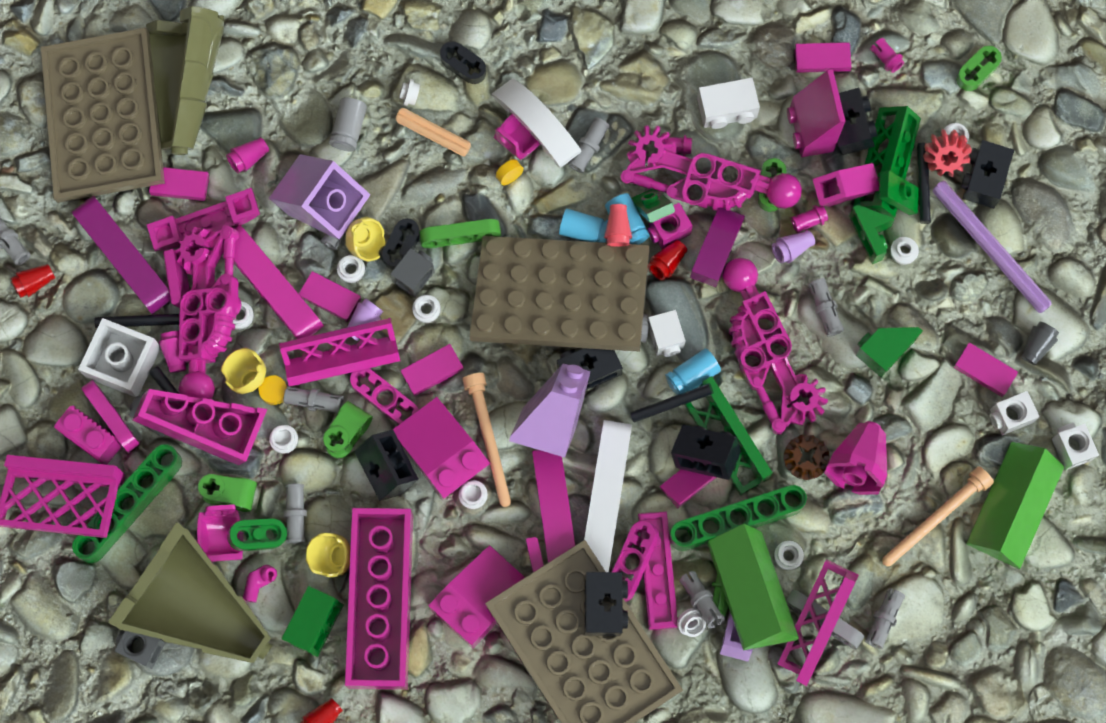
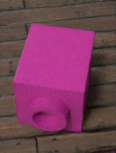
[647,203,693,249]

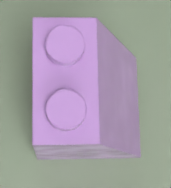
[269,154,370,240]
[509,364,591,457]

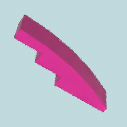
[532,450,575,563]

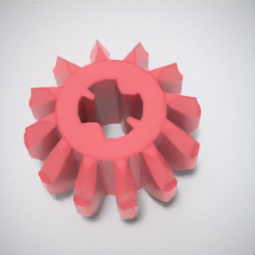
[923,129,972,177]

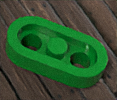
[227,519,287,551]

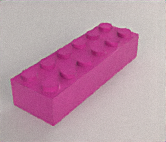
[345,508,413,690]

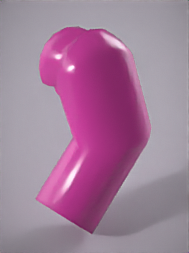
[243,565,277,603]

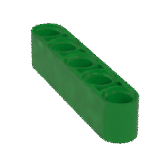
[72,444,182,563]
[669,485,807,551]

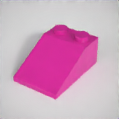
[787,69,845,158]
[392,397,490,500]
[428,545,525,649]

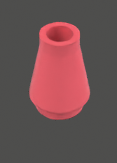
[604,204,632,247]

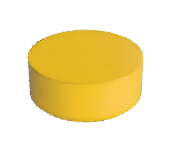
[496,159,524,186]
[258,375,287,405]

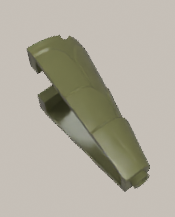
[146,6,224,155]
[108,522,272,663]

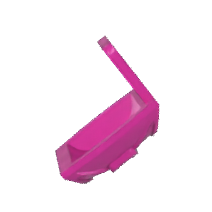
[493,114,540,160]
[197,505,243,562]

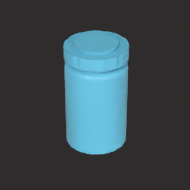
[605,193,650,245]
[559,208,608,243]
[665,348,721,395]

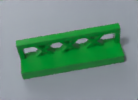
[853,106,921,218]
[684,376,773,496]

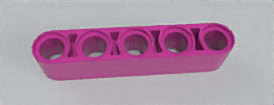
[233,224,324,339]

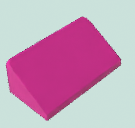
[660,469,717,509]

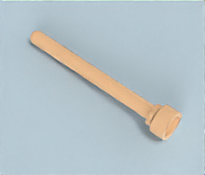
[462,373,511,507]
[882,466,994,566]

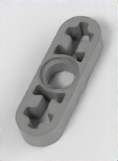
[786,590,864,650]

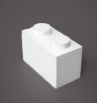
[697,77,760,129]

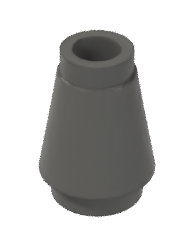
[1021,321,1059,365]

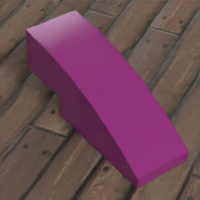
[690,208,745,288]

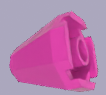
[824,421,887,495]

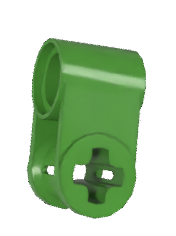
[323,401,373,459]
[198,474,257,512]

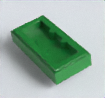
[879,170,919,215]
[632,189,675,223]

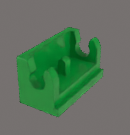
[281,586,344,658]

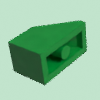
[856,327,923,378]

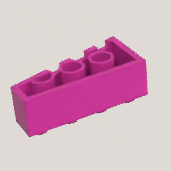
[132,389,267,466]

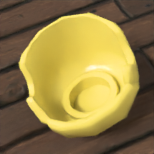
[345,217,386,262]
[221,348,266,394]
[306,533,351,578]

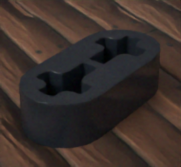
[440,41,486,84]
[382,218,420,270]

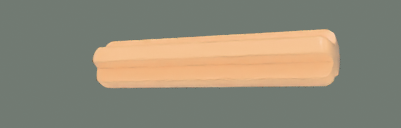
[396,108,471,156]

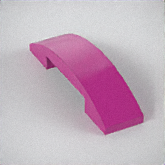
[147,188,260,251]

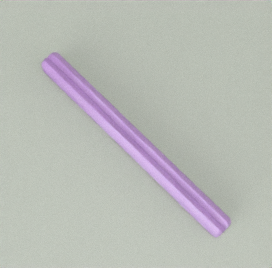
[932,181,1052,313]

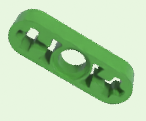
[419,219,501,248]

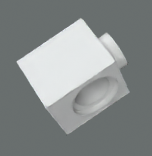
[648,310,686,357]
[990,391,1040,435]
[1052,423,1099,470]

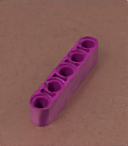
[71,195,171,314]

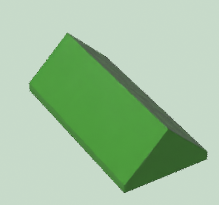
[966,442,1065,569]
[707,524,799,651]

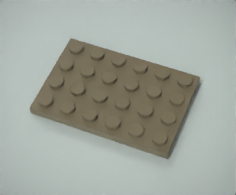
[41,27,165,203]
[470,236,650,352]
[485,540,683,723]

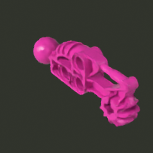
[621,125,802,211]
[174,226,242,399]
[723,257,828,435]

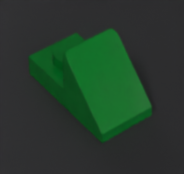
[849,205,895,264]

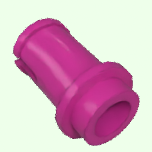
[870,38,904,73]
[659,135,692,156]
[791,205,828,233]

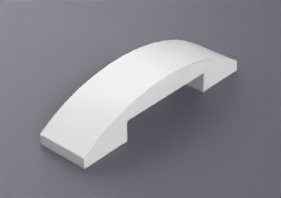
[492,78,581,168]

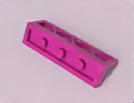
[279,318,400,387]
[778,559,859,686]

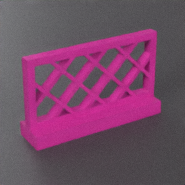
[0,455,126,538]

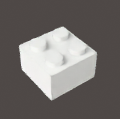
[78,318,161,397]

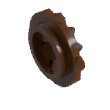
[784,434,829,480]

